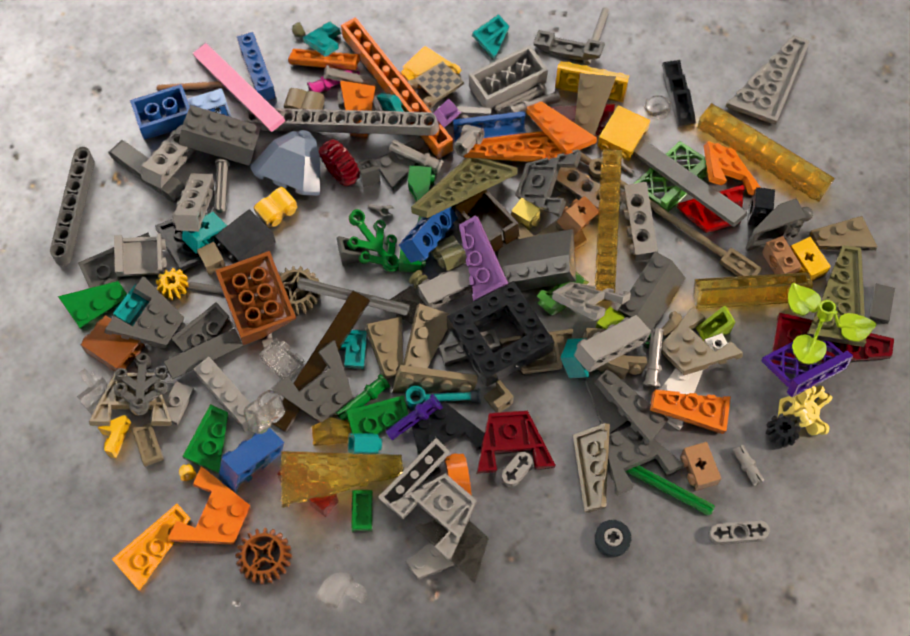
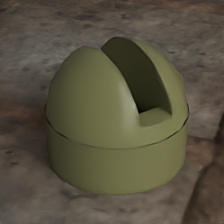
[291,21,306,37]

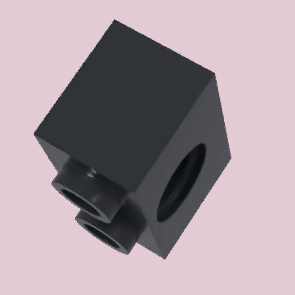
[747,187,775,227]

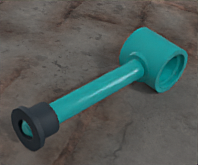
[406,386,481,411]

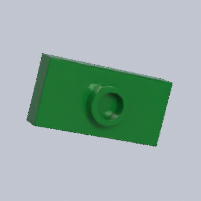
[351,490,373,532]

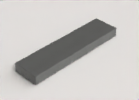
[163,328,243,380]

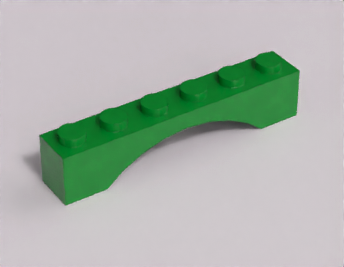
[399,166,435,273]

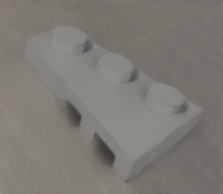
[405,530,480,579]

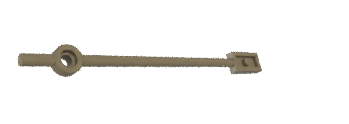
[580,152,762,284]

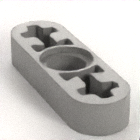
[709,521,770,545]

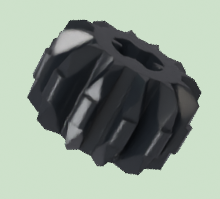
[765,413,801,448]

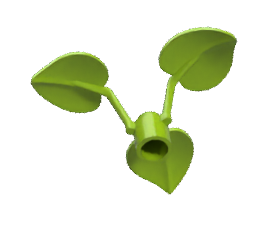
[788,283,877,364]

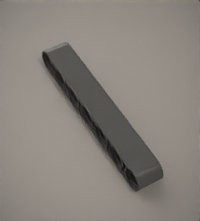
[50,146,95,266]

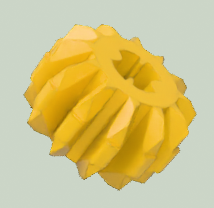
[156,267,189,301]

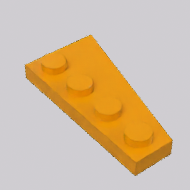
[112,504,191,591]

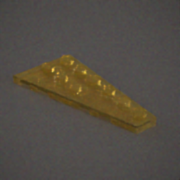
[280,451,403,508]

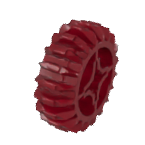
[319,139,360,186]

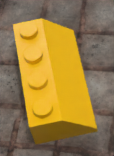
[555,61,630,102]

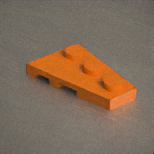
[340,81,375,138]

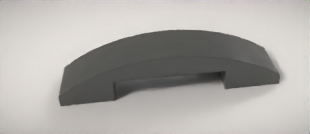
[533,30,605,60]

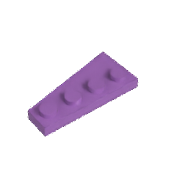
[459,216,508,301]

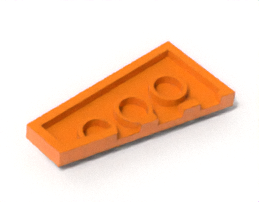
[526,101,597,155]

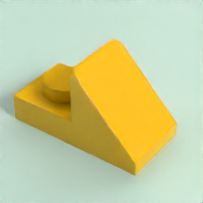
[98,415,131,459]

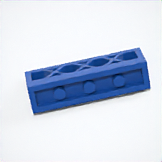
[453,111,526,142]

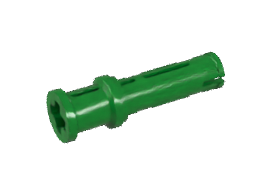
[336,374,391,423]

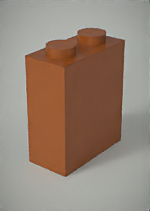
[80,315,145,371]

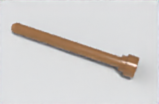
[156,81,226,91]

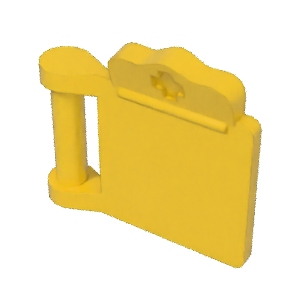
[401,46,461,88]

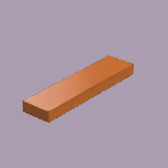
[288,48,360,70]

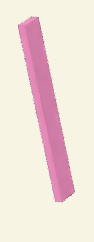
[192,43,285,132]

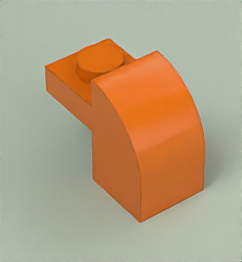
[444,453,472,496]

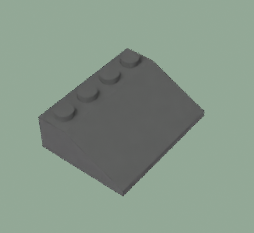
[497,229,576,291]

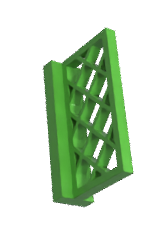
[634,141,708,212]

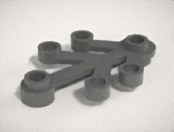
[113,353,168,415]

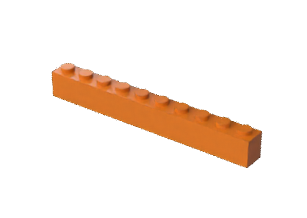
[341,17,453,160]

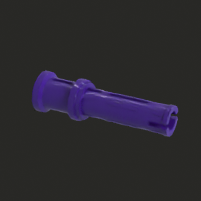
[386,394,443,440]

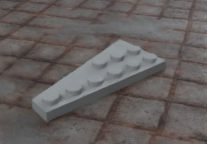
[725,35,810,125]

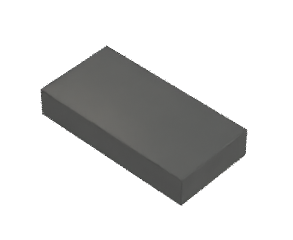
[869,283,895,324]

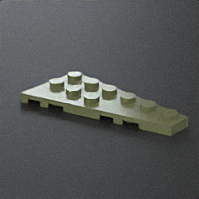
[411,158,517,218]
[807,245,866,347]

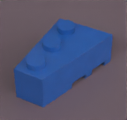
[218,426,284,493]

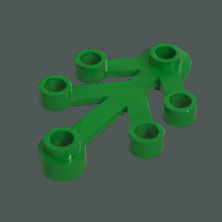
[347,209,399,272]

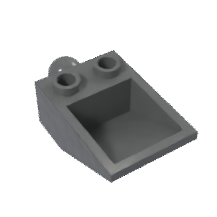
[746,198,813,251]

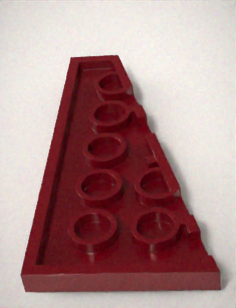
[770,312,895,366]

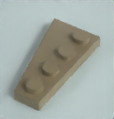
[392,365,478,393]
[573,423,610,513]

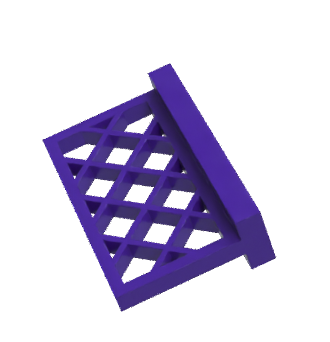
[761,340,853,398]

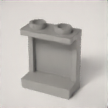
[114,234,167,277]

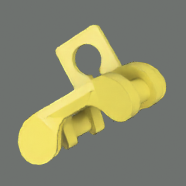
[778,385,832,435]

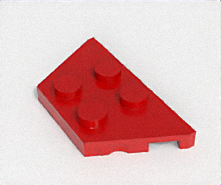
[677,185,744,233]

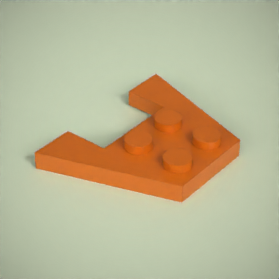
[703,141,761,195]
[168,466,250,545]

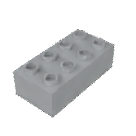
[469,45,548,109]

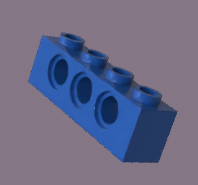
[236,32,276,101]
[399,207,458,263]

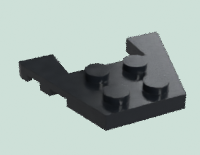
[412,402,484,481]

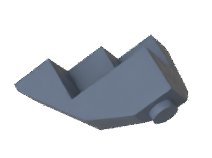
[250,130,320,196]

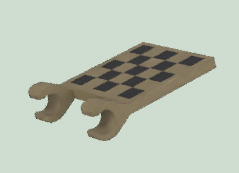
[407,61,464,110]

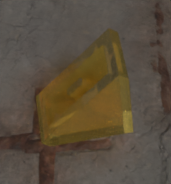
[312,417,351,446]

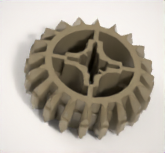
[278,266,321,315]

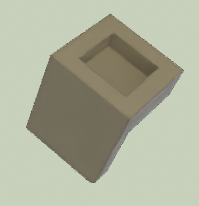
[197,242,226,276]
[484,380,514,412]

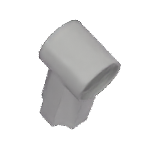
[453,125,484,156]

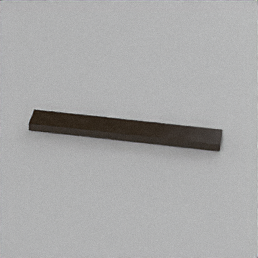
[269,290,370,433]

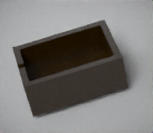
[455,189,520,252]

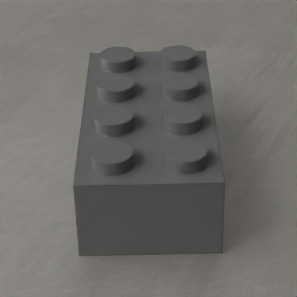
[179,105,261,166]

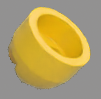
[179,464,196,481]

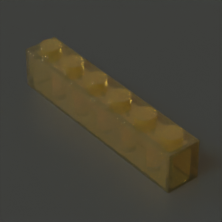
[693,272,813,309]

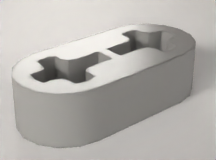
[502,452,532,487]

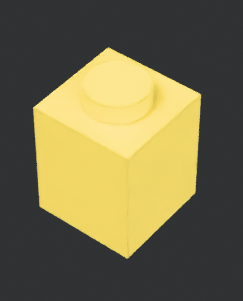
[511,198,541,230]

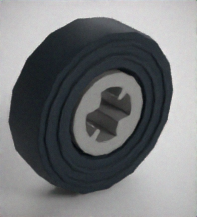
[594,520,632,557]

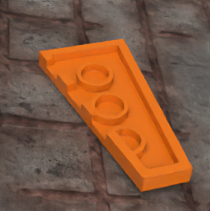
[650,390,731,434]

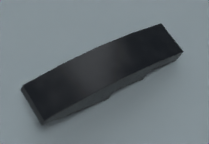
[662,60,696,127]

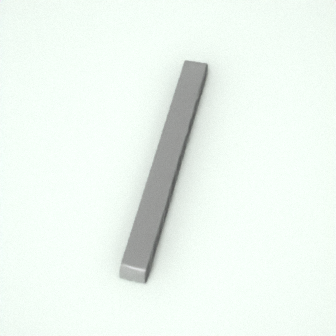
[245,108,439,136]

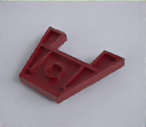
[476,410,556,474]

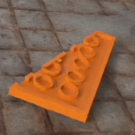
[464,131,563,162]

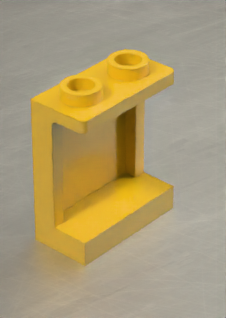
[597,105,650,161]

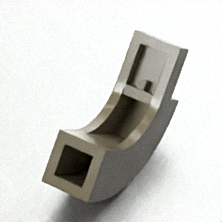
[582,328,647,379]

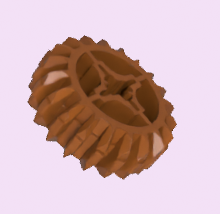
[235,527,292,585]

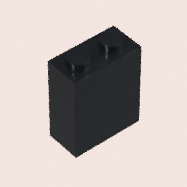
[215,209,275,264]

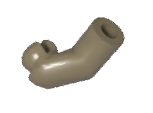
[661,311,682,337]

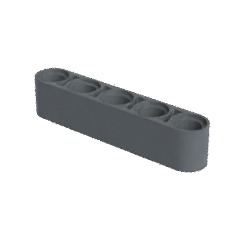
[108,140,185,202]

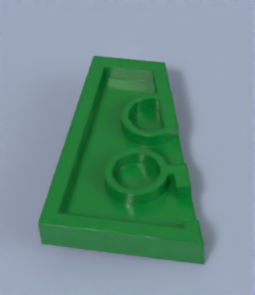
[58,281,127,329]
[346,395,409,434]
[182,404,228,475]

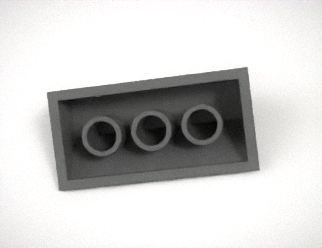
[618,251,686,334]

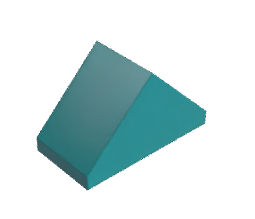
[560,338,589,378]

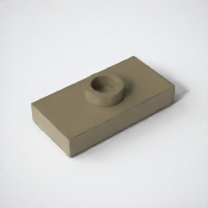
[132,423,164,467]

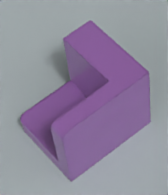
[433,99,461,128]

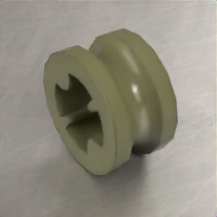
[409,270,427,289]

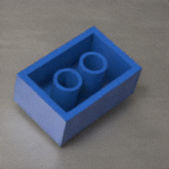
[130,84,190,140]

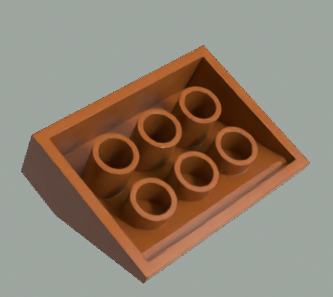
[215,251,296,345]

